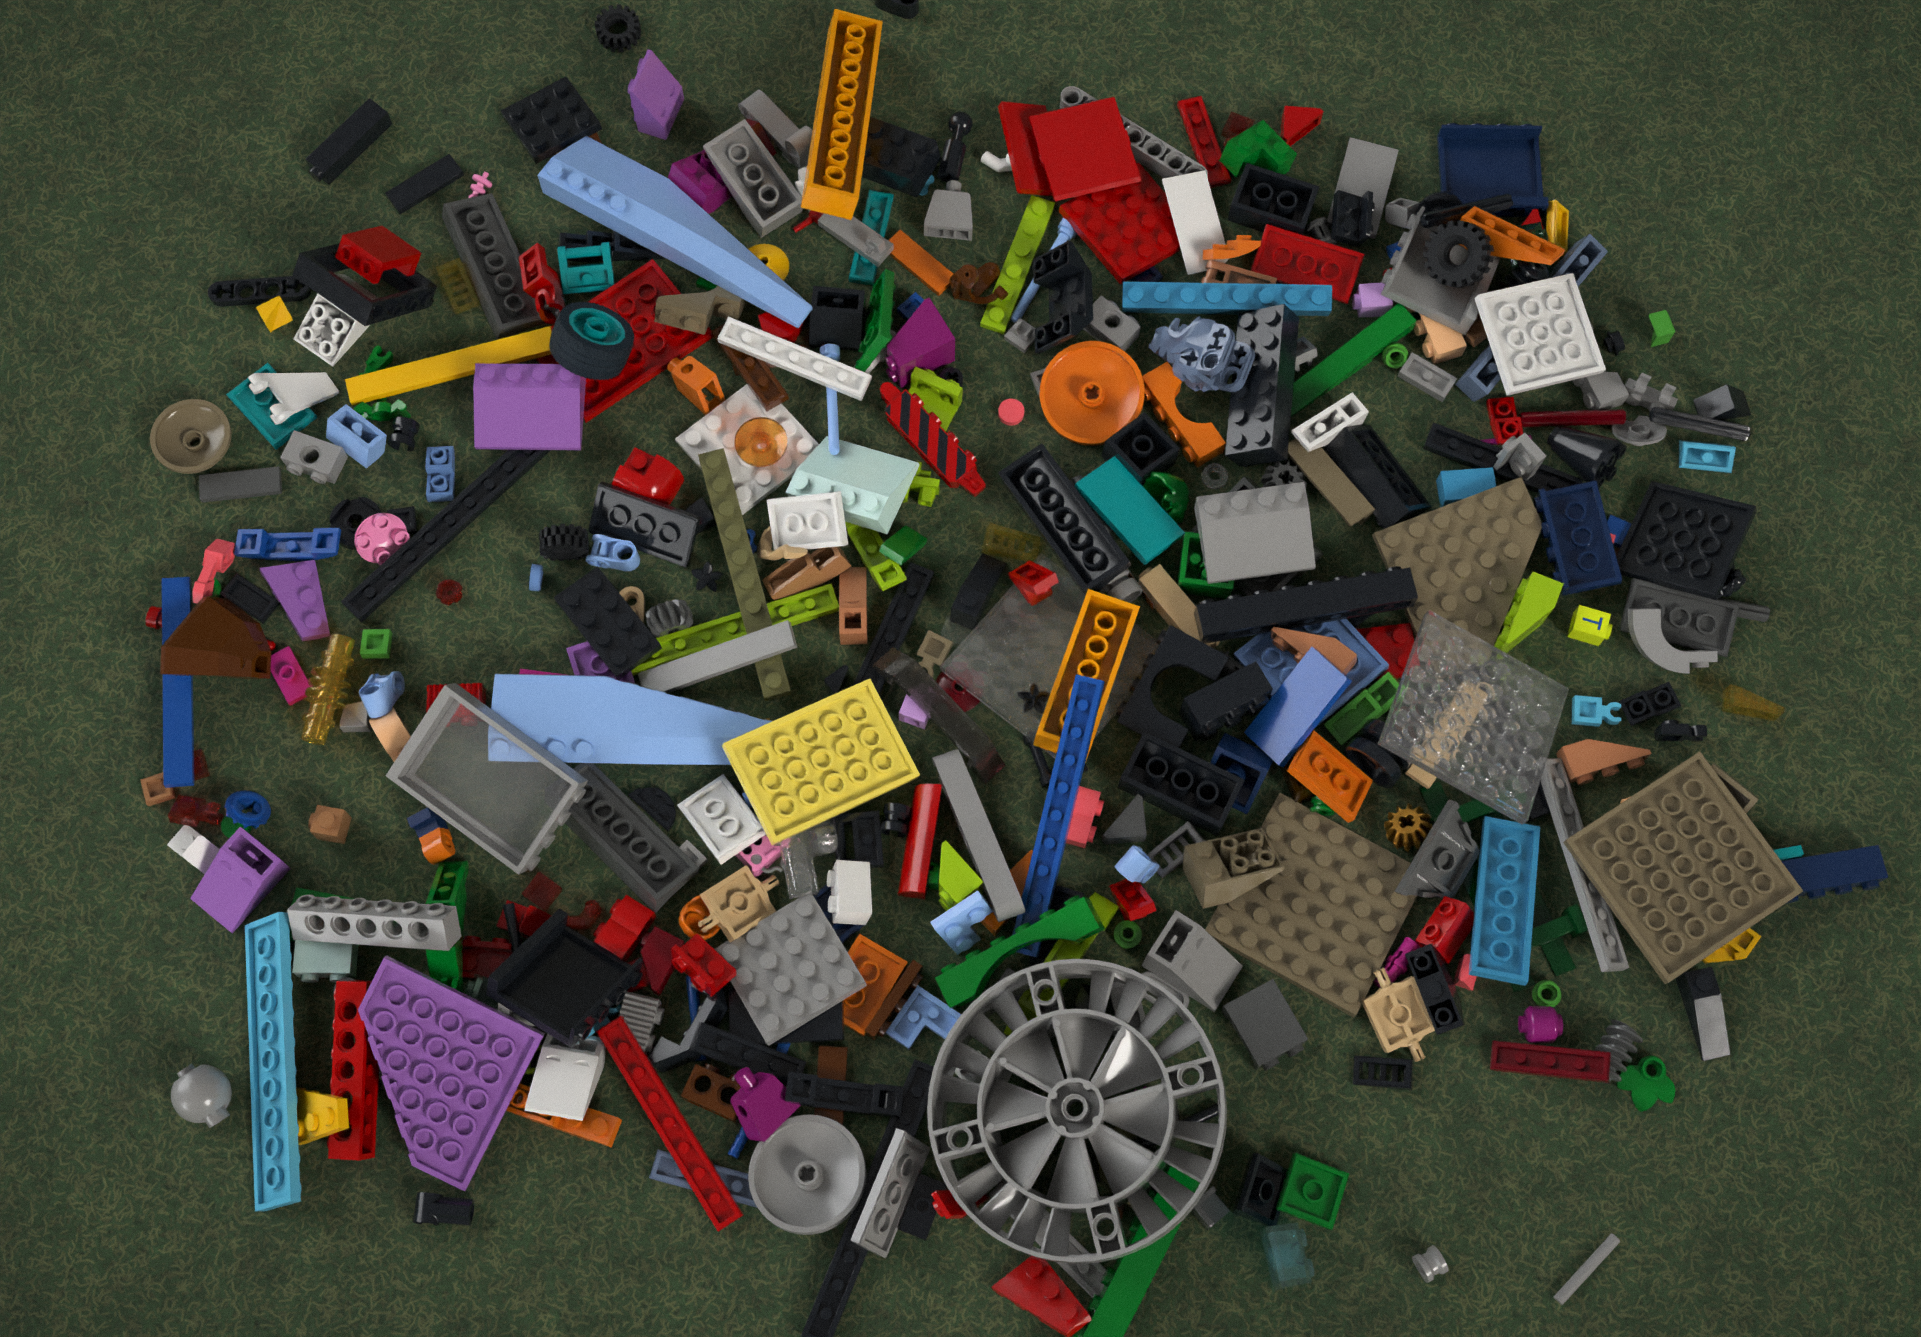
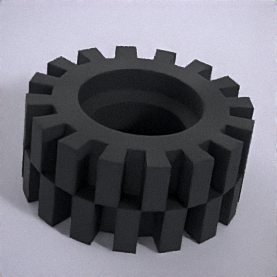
[595,4,641,52]
[539,524,589,561]

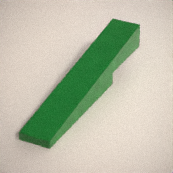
[1291,303,1417,417]

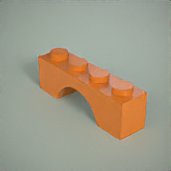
[1142,362,1226,468]

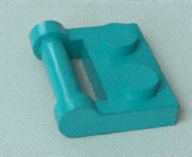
[557,242,615,294]

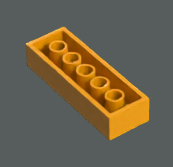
[1033,589,1140,763]

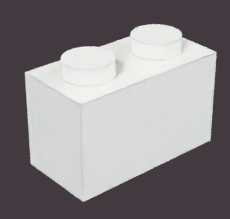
[827,860,872,925]

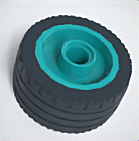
[549,302,634,380]

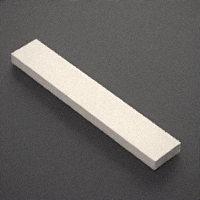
[717,316,872,401]

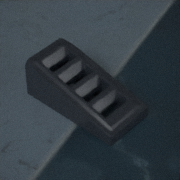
[1353,1056,1414,1091]

